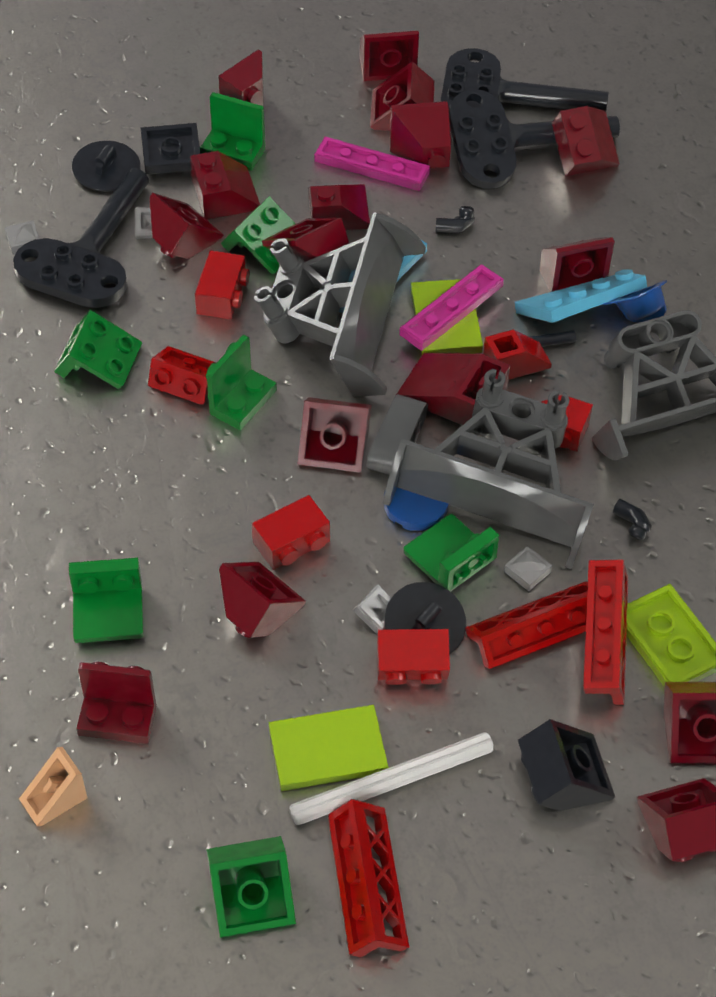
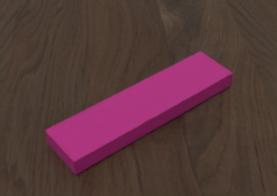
[314,136,430,191]
[399,264,504,351]

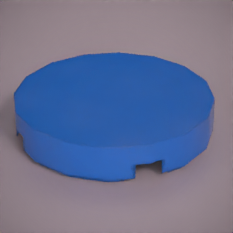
[384,488,449,531]

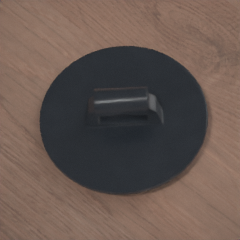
[72,141,140,191]
[385,582,466,654]

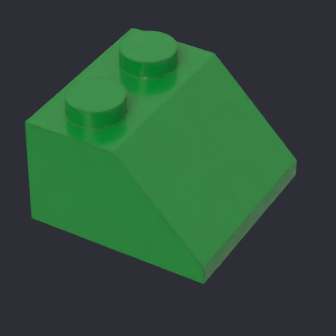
[206,836,296,938]

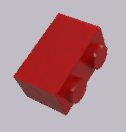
[195,250,250,320]
[252,495,330,570]
[377,629,450,685]

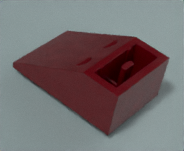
[396,353,510,425]

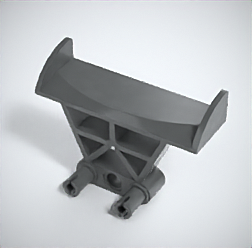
[254,213,426,397]
[592,310,716,460]
[383,369,594,569]

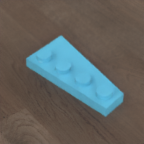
[514,269,647,323]

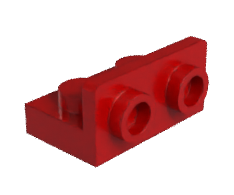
[148,346,214,405]

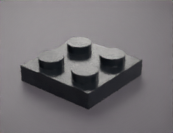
[140,123,200,175]

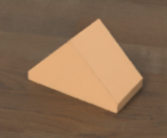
[19,747,87,826]

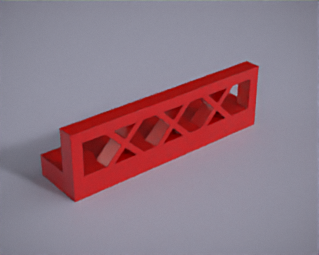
[583,560,628,705]
[465,581,588,669]
[328,799,409,957]

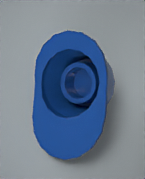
[601,280,667,323]

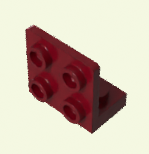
[76,661,157,744]

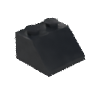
[518,719,615,811]

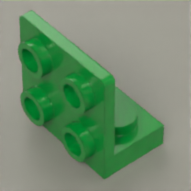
[200,92,265,171]
[220,196,296,274]
[54,310,142,389]
[206,334,277,431]
[403,514,500,592]
[69,557,144,643]

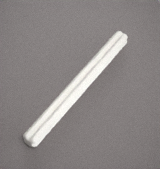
[290,732,494,825]

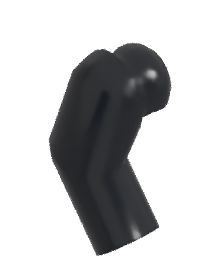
[436,206,475,233]
[613,499,652,540]

